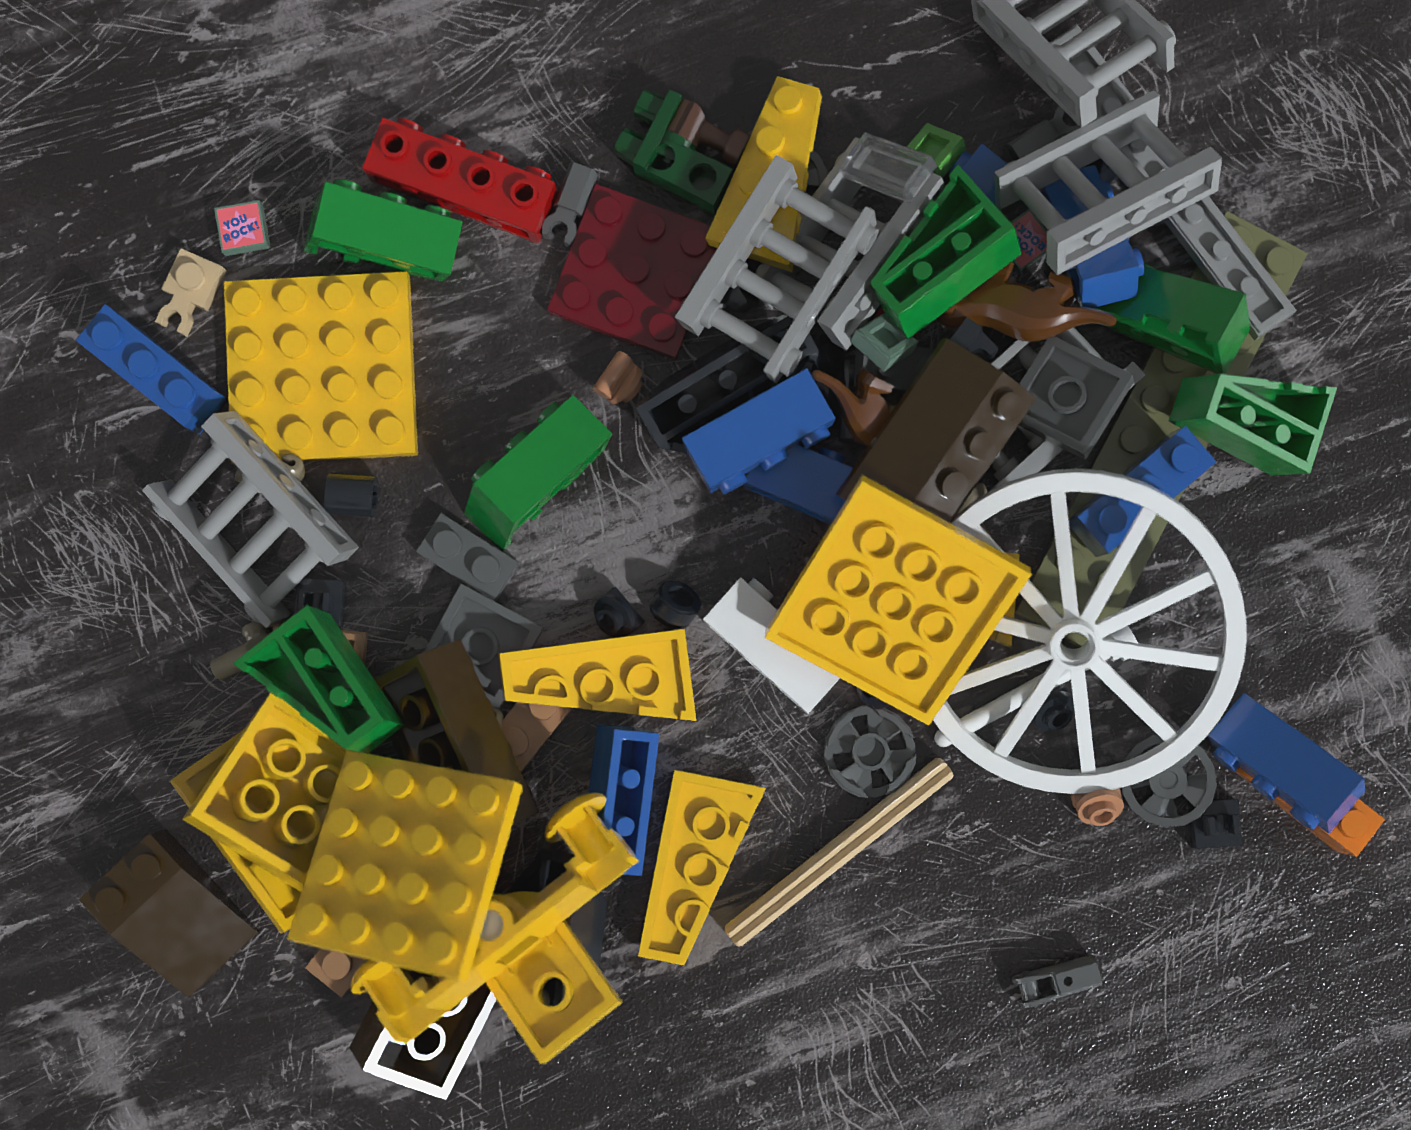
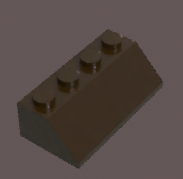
[836,337,1036,523]
[375,639,539,825]
[349,968,496,1099]

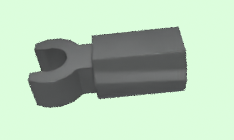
[1005,106,1081,162]
[542,162,598,248]

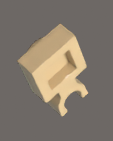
[155,249,227,337]

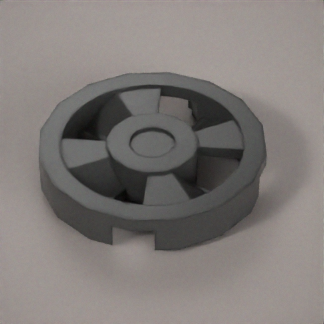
[824,706,916,798]
[1122,735,1217,827]

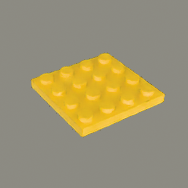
[224,272,418,465]
[765,475,1032,725]
[287,750,523,983]

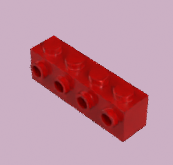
[362,117,558,244]

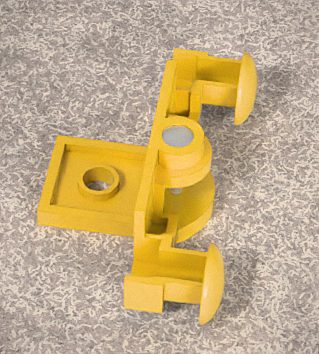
[351,793,639,1064]

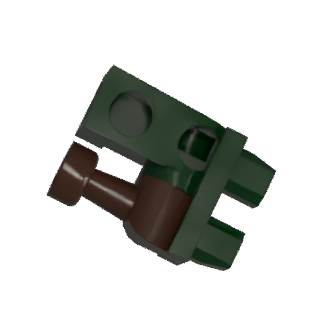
[614,89,751,217]

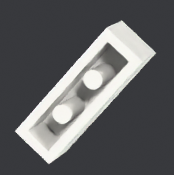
[703,577,840,714]

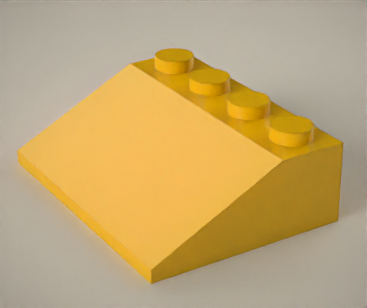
[182,692,369,892]

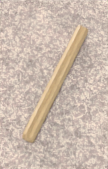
[725,758,953,947]

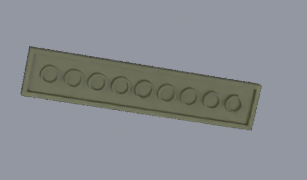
[1015,211,1308,647]

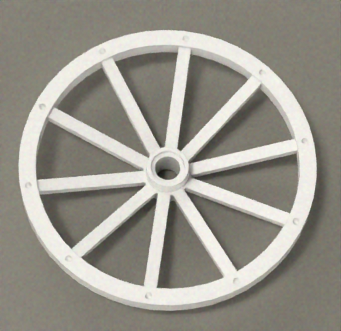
[933,469,1247,794]

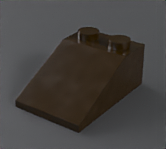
[78,829,259,997]

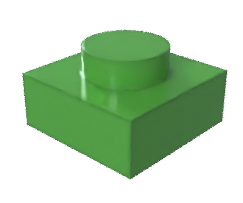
[900,123,967,178]

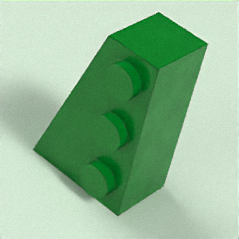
[870,164,1022,339]
[303,179,463,282]
[1094,263,1251,374]
[1168,374,1337,475]
[464,395,612,552]
[233,605,404,754]

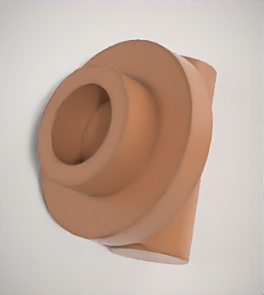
[592,351,642,404]
[1071,788,1124,826]

